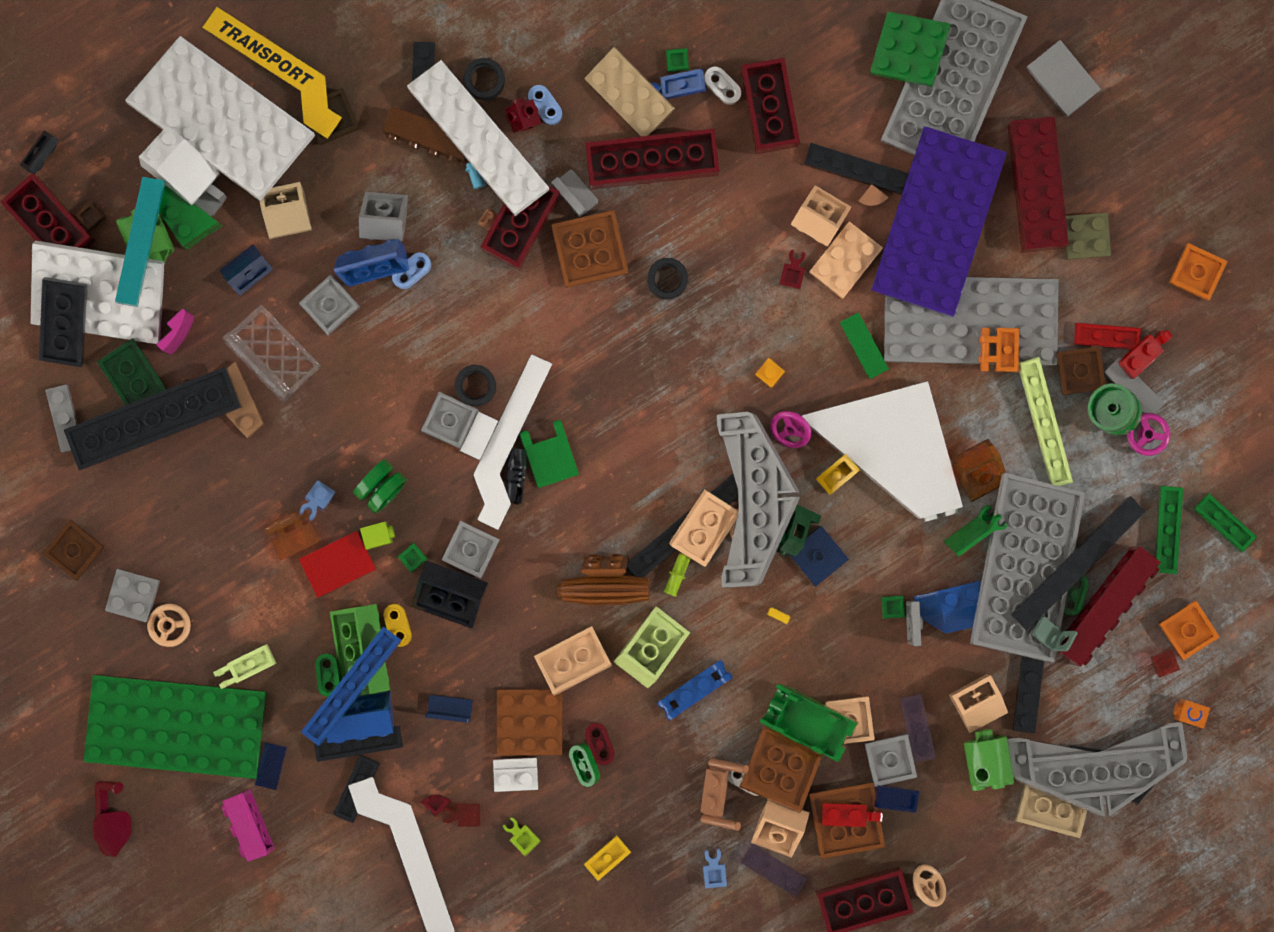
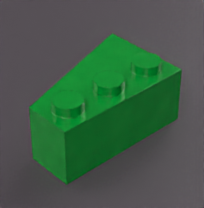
[159,185,222,250]

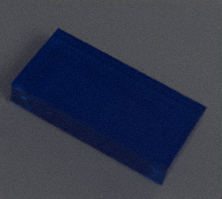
[255,742,287,790]
[874,785,920,813]

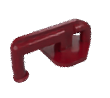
[93,781,132,857]

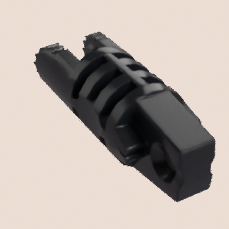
[505,448,527,505]

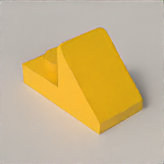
[816,454,860,495]

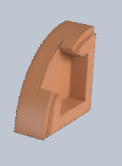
[858,184,888,206]
[477,207,497,231]

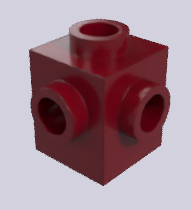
[506,98,541,134]

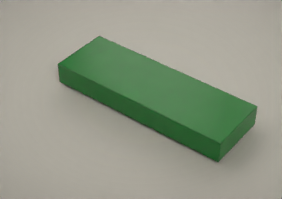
[839,312,889,380]
[1193,493,1257,553]

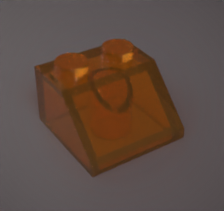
[950,439,1006,502]

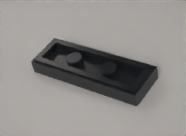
[333,754,380,823]

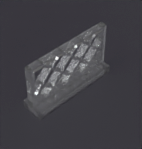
[222,305,321,403]

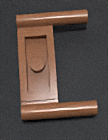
[700,758,749,831]

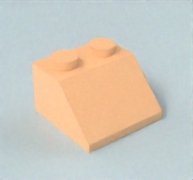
[791,185,851,247]
[751,799,809,858]

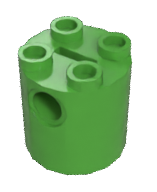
[116,209,175,264]
[963,729,1014,791]

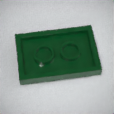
[97,338,167,406]

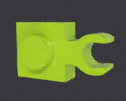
[503,818,541,856]

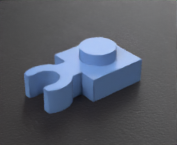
[300,480,336,521]
[703,848,727,888]

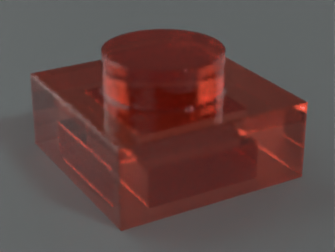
[1150,649,1180,678]

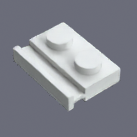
[493,757,538,792]

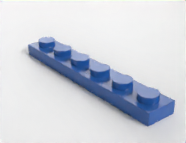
[301,626,402,746]

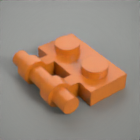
[978,328,1019,372]

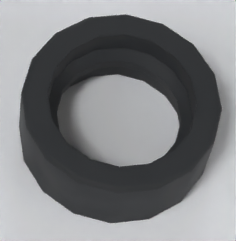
[464,58,505,101]
[647,258,688,300]
[455,365,497,407]

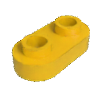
[383,604,412,647]

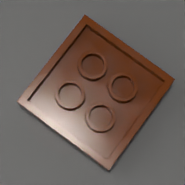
[551,210,629,288]
[497,689,563,755]
[739,726,823,813]
[809,782,885,859]

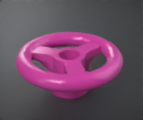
[770,411,811,448]
[1127,413,1170,456]

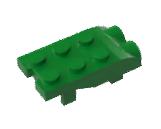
[759,684,859,762]

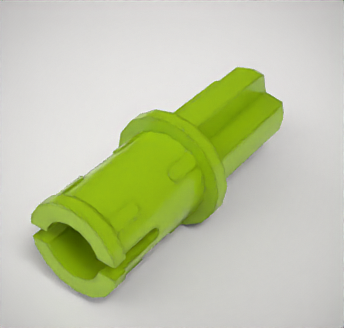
[663,553,691,597]

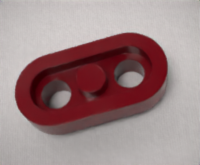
[585,722,615,765]

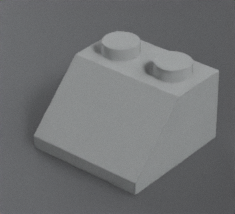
[359,192,408,242]

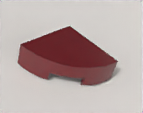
[421,794,452,817]

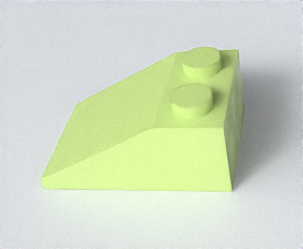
[614,606,690,688]

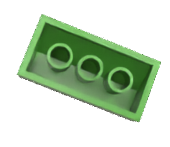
[330,604,390,696]

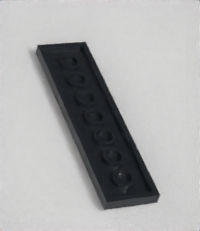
[64,367,242,470]

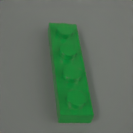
[1155,486,1183,574]

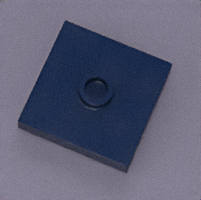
[789,526,849,587]

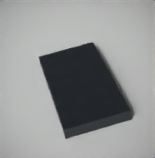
[39,277,87,367]

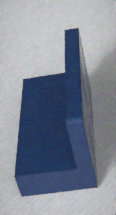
[220,244,273,296]
[426,694,473,723]

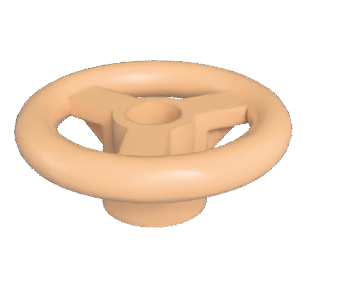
[147,604,191,647]
[913,864,946,907]

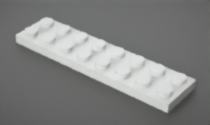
[407,60,549,216]

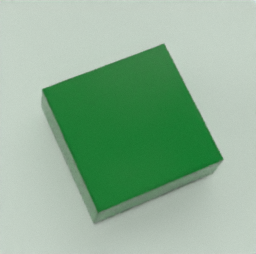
[666,48,689,73]
[397,543,428,573]
[881,596,905,619]

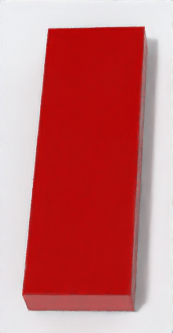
[1074,323,1141,350]

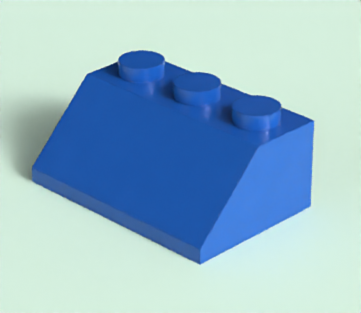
[334,239,410,287]
[327,690,394,743]

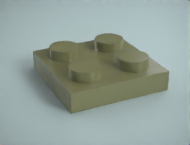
[1066,213,1111,260]

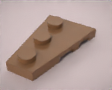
[225,362,264,439]

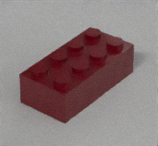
[741,58,800,155]
[0,173,96,249]
[480,185,560,271]
[815,866,914,932]

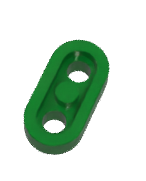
[1064,575,1089,616]
[315,653,340,697]
[569,743,600,787]

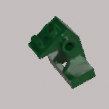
[776,504,821,557]

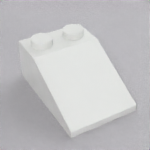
[139,125,220,205]

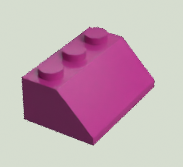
[222,789,275,862]

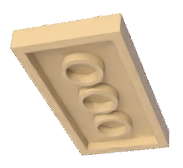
[584,47,675,137]

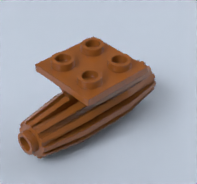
[557,554,650,605]

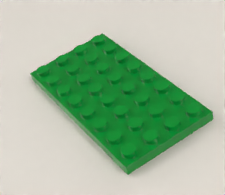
[83,675,267,779]

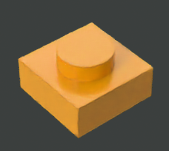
[755,358,785,388]

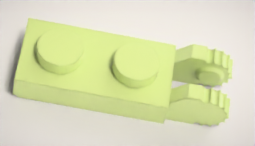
[213,644,277,689]

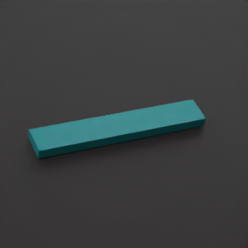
[115,177,165,307]

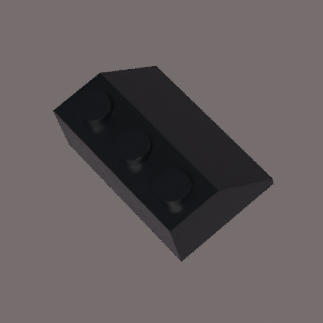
[411,561,488,628]

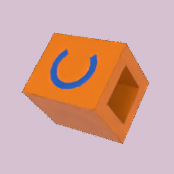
[1173,699,1210,729]

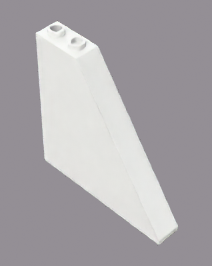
[802,381,963,522]

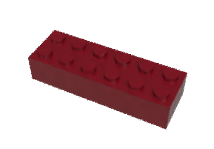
[1008,116,1069,253]
[585,128,720,190]
[1056,546,1161,667]

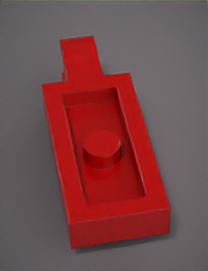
[1118,329,1173,379]
[822,802,882,827]

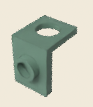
[1032,617,1078,651]

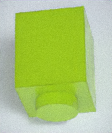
[360,522,395,550]

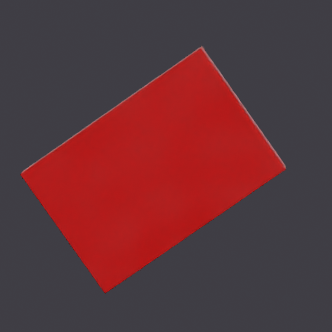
[299,531,377,598]

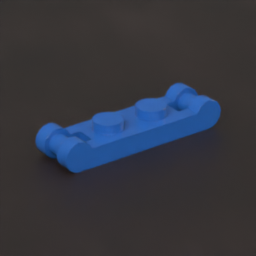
[657,659,733,721]

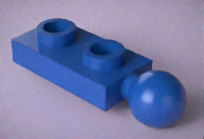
[651,69,706,100]

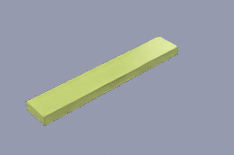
[1018,357,1073,486]

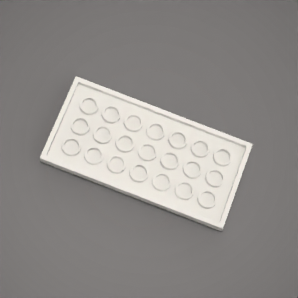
[125,36,315,201]

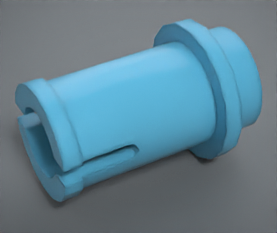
[465,163,487,189]

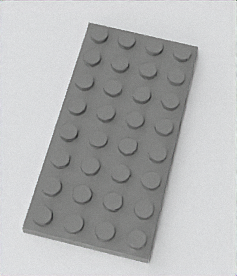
[881,0,1028,155]
[884,277,1059,366]
[970,473,1085,663]

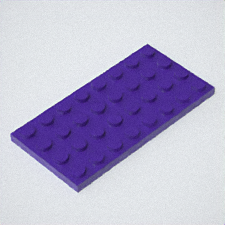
[871,126,1007,317]

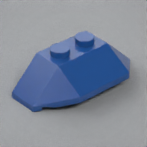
[913,580,982,634]

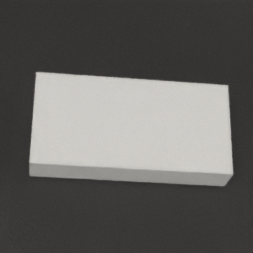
[460,412,498,460]

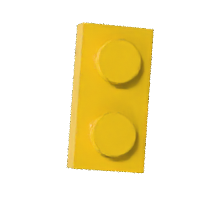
[584,835,631,881]

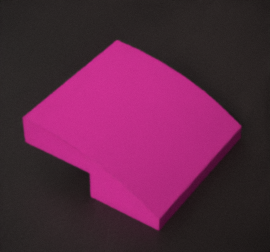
[156,309,194,355]

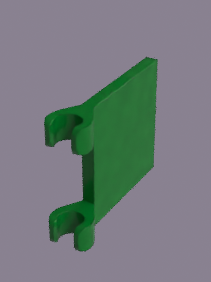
[520,420,579,488]
[943,505,1008,557]

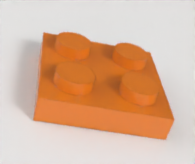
[1169,243,1228,301]
[1158,600,1220,661]

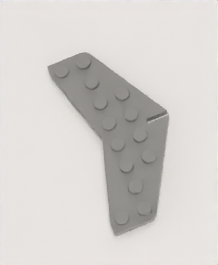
[717,412,800,588]
[1007,722,1187,818]

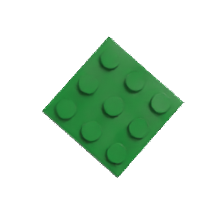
[870,12,951,87]

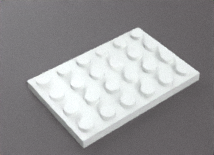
[31,241,164,344]

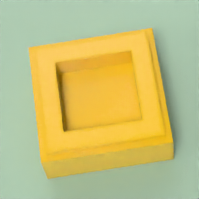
[767,607,790,624]

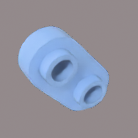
[528,85,562,125]
[392,253,431,289]

